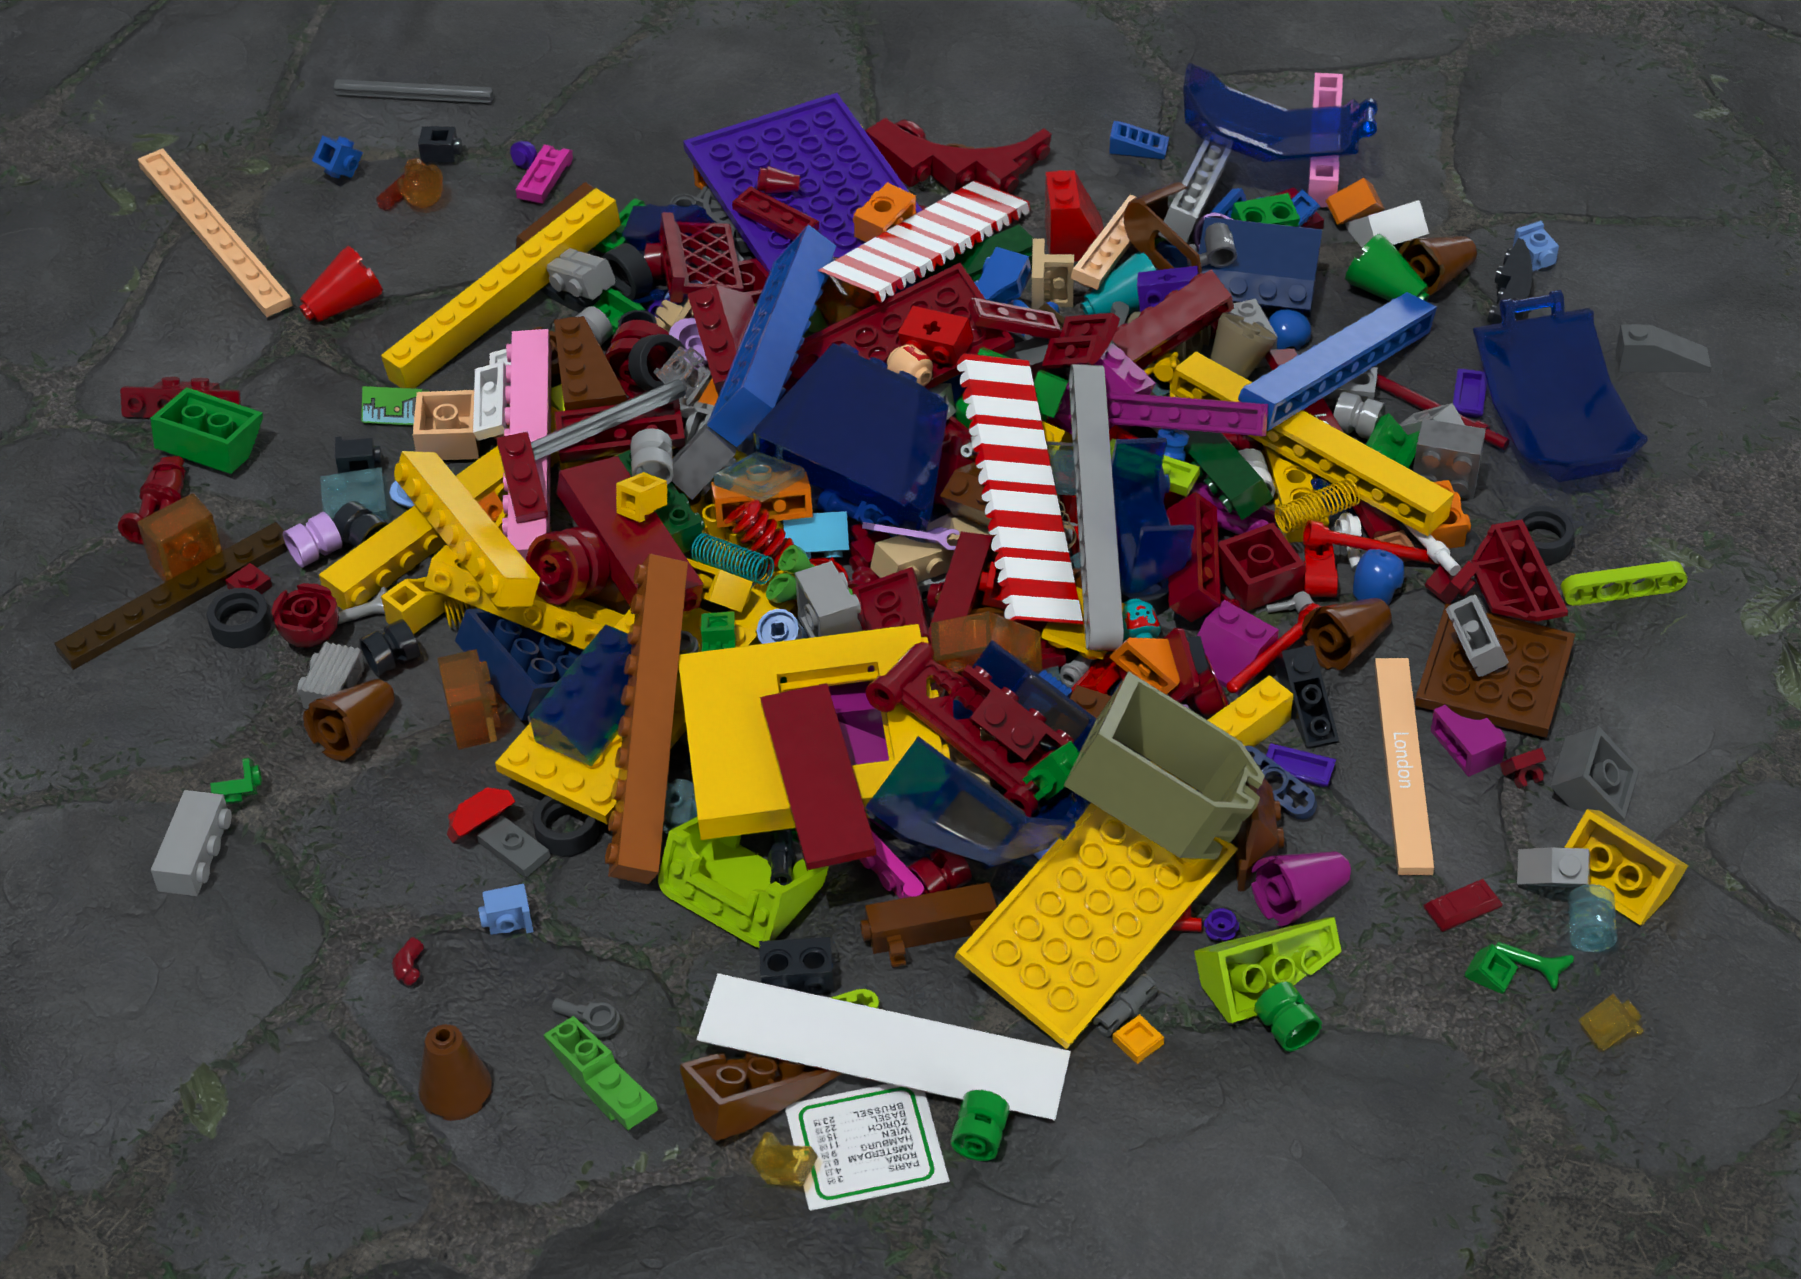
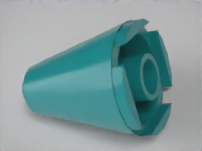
[1081,251,1156,315]

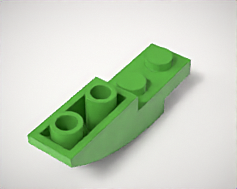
[544,1016,658,1130]

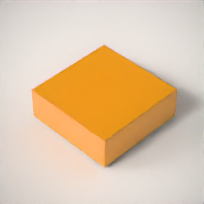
[1113,1015,1165,1064]

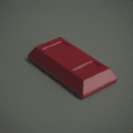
[1423,879,1503,932]

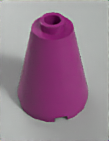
[1251,851,1351,926]

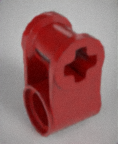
[1303,543,1338,598]

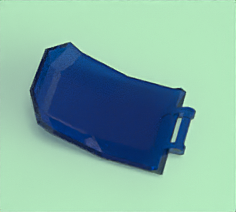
[1183,63,1378,163]
[1473,290,1648,482]

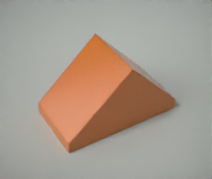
[1325,178,1385,225]
[1109,638,1180,695]

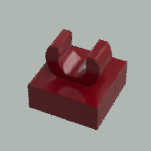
[1500,747,1546,789]

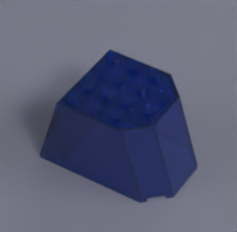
[753,343,949,532]

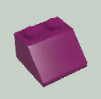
[1197,600,1279,695]

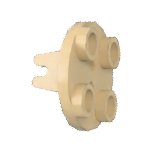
[655,298,693,333]

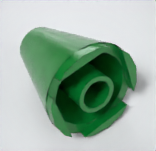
[1345,234,1429,302]

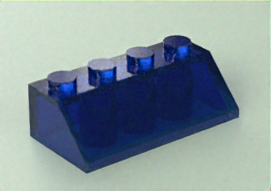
[529,624,632,767]

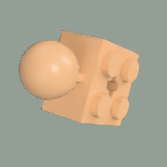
[413,390,510,460]

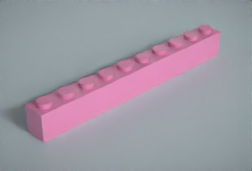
[502,329,552,560]

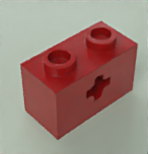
[898,306,974,365]

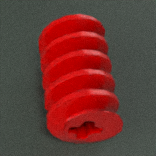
[724,499,794,572]

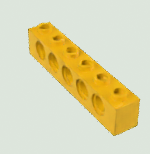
[1262,444,1329,543]
[424,545,624,653]

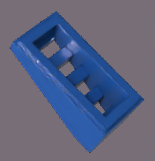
[1110,121,1169,159]

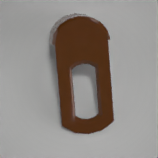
[1124,182,1202,274]

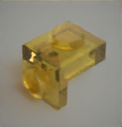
[1578,993,1644,1051]
[751,1132,818,1186]

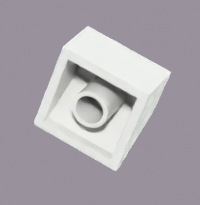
[1345,200,1429,248]

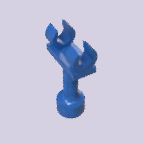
[817,489,899,537]

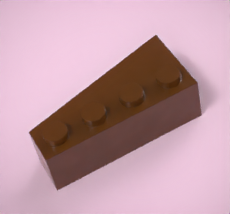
[554,316,627,411]

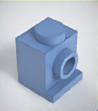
[1513,221,1559,271]
[478,884,533,935]

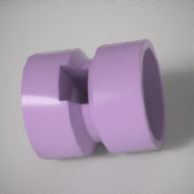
[283,512,342,568]

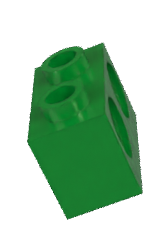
[1231,193,1300,227]

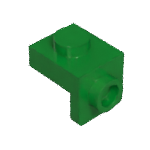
[210,758,262,804]

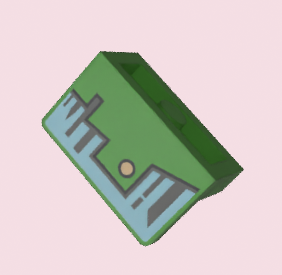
[361,386,429,425]

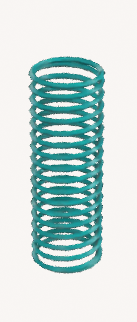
[691,533,774,585]

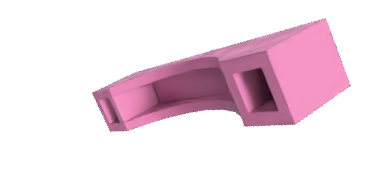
[1308,73,1343,208]

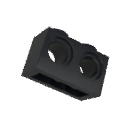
[759,937,834,995]

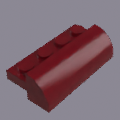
[555,399,685,464]

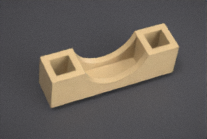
[870,517,991,582]

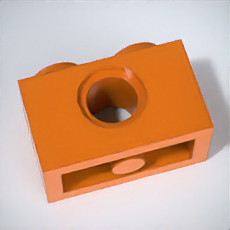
[853,182,916,242]

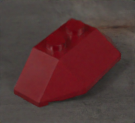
[1471,519,1568,622]

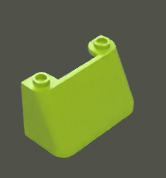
[658,816,829,947]

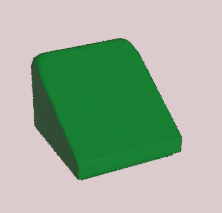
[1464,944,1518,994]

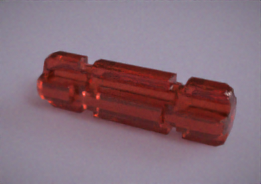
[376,169,420,210]

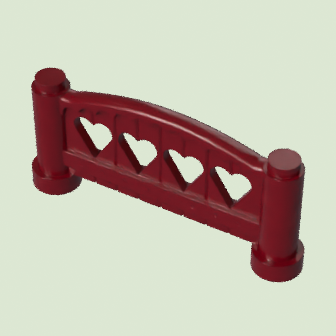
[866,642,1057,822]

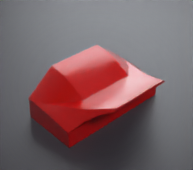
[447,787,516,843]

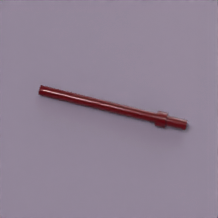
[1376,373,1510,450]

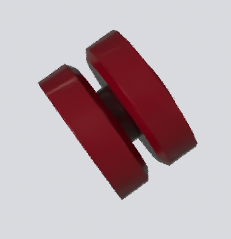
[605,320,671,397]
[526,527,610,605]

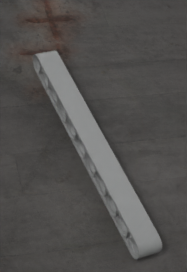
[1069,364,1124,651]

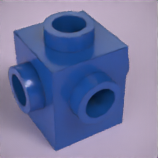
[312,135,363,179]

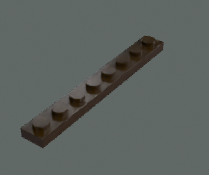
[54,522,289,670]

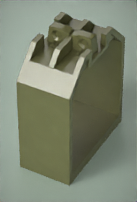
[1064,671,1265,859]

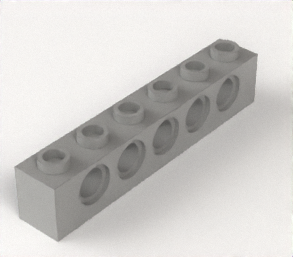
[1158,131,1235,244]

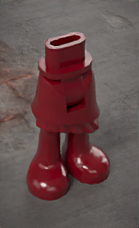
[117,456,185,545]

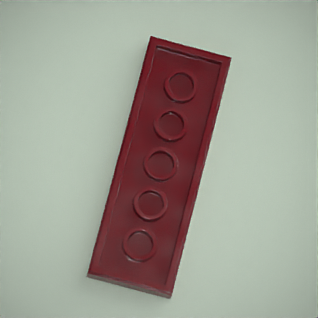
[760,683,877,870]

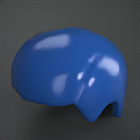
[1268,309,1312,350]

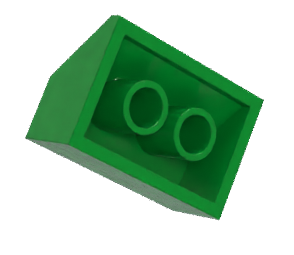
[150,387,264,474]

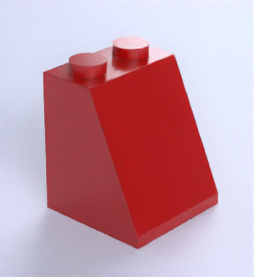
[1045,170,1104,262]

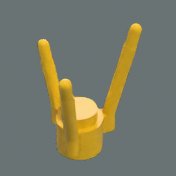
[1144,352,1180,397]

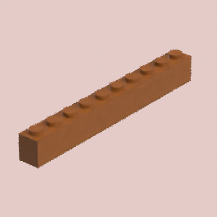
[605,553,688,884]

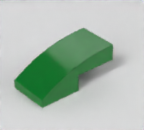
[701,611,736,652]

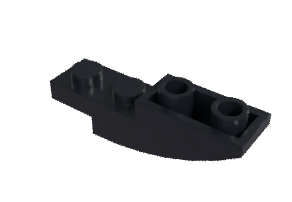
[1487,238,1533,338]

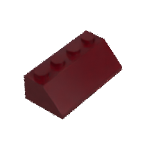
[687,285,755,396]

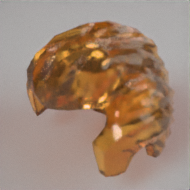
[397,158,443,209]

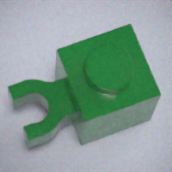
[1022,741,1079,801]

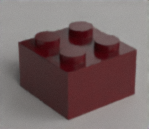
[1218,522,1305,611]

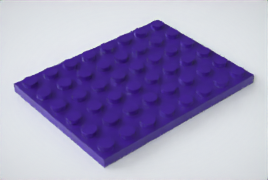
[683,93,922,273]

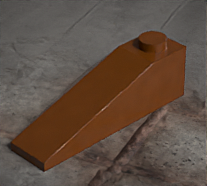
[680,1052,842,1141]

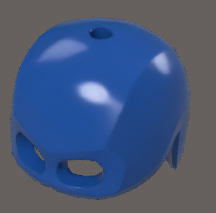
[1353,549,1404,605]

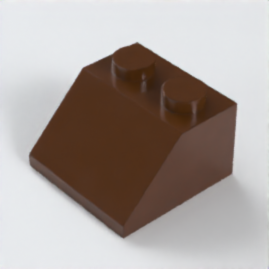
[940,462,993,527]

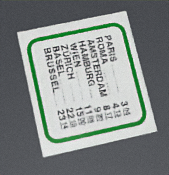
[785,1084,949,1211]

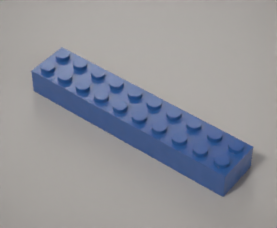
[707,224,836,447]

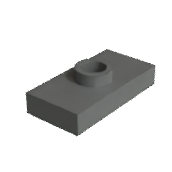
[477,815,550,878]

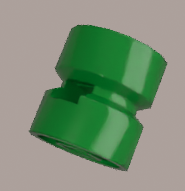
[1254,981,1322,1052]
[951,1090,1010,1161]

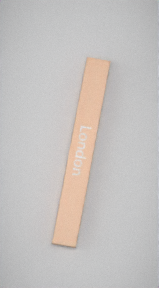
[1374,658,1434,875]

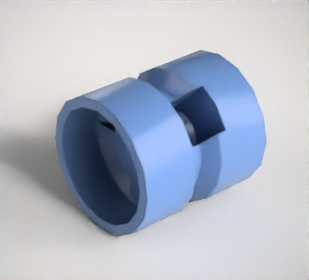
[757,609,807,644]

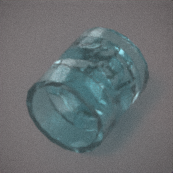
[1568,884,1617,952]

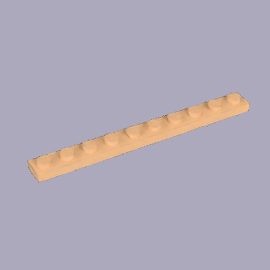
[138,148,293,317]

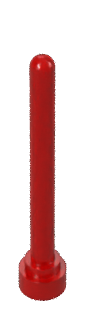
[1303,520,1441,566]
[1226,603,1321,693]

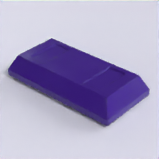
[1453,368,1488,418]
[1264,743,1336,788]

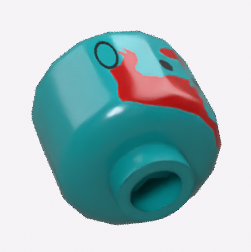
[1122,599,1161,643]

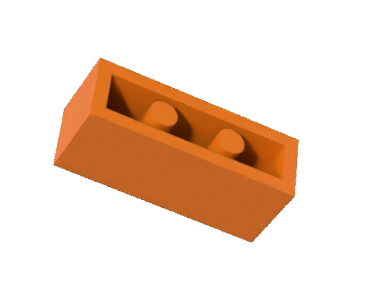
[711,472,813,528]

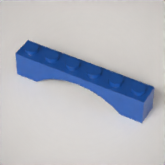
[939,247,1032,417]

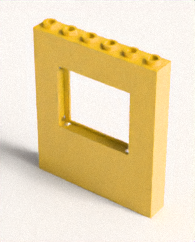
[678,624,956,840]

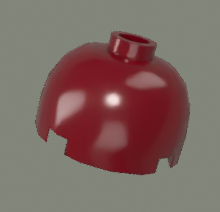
[272,583,339,648]

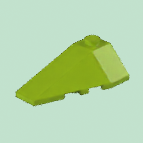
[1194,917,1342,1023]

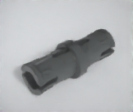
[1093,974,1158,1037]

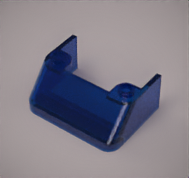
[1111,438,1195,593]

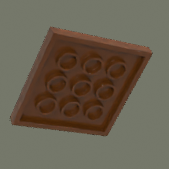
[1414,603,1575,738]

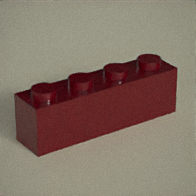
[1111,269,1234,369]
[1167,492,1221,622]

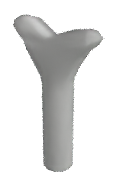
[338,587,387,625]

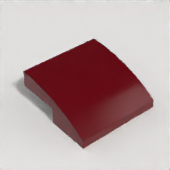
[1042,313,1120,369]

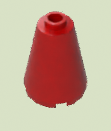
[299,246,383,322]

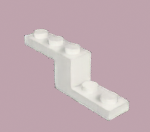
[473,349,511,441]

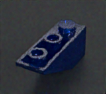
[622,204,716,251]

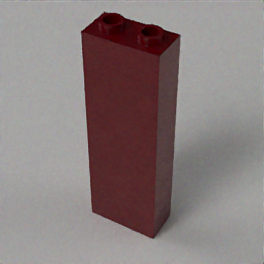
[557,456,704,612]

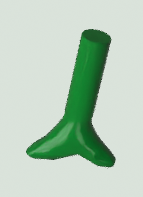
[1496,941,1574,989]

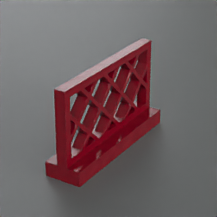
[659,212,743,303]

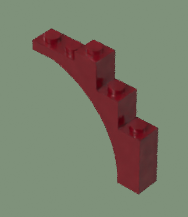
[865,117,1052,193]

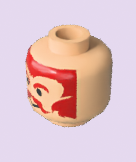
[887,345,933,391]

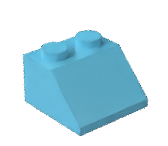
[783,511,849,559]

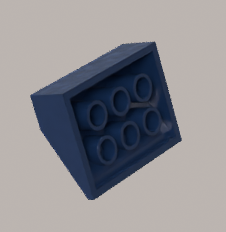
[1198,217,1322,317]
[455,609,590,720]

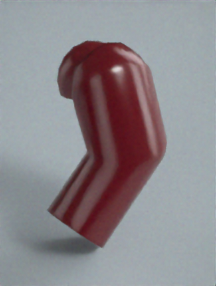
[392,937,424,986]

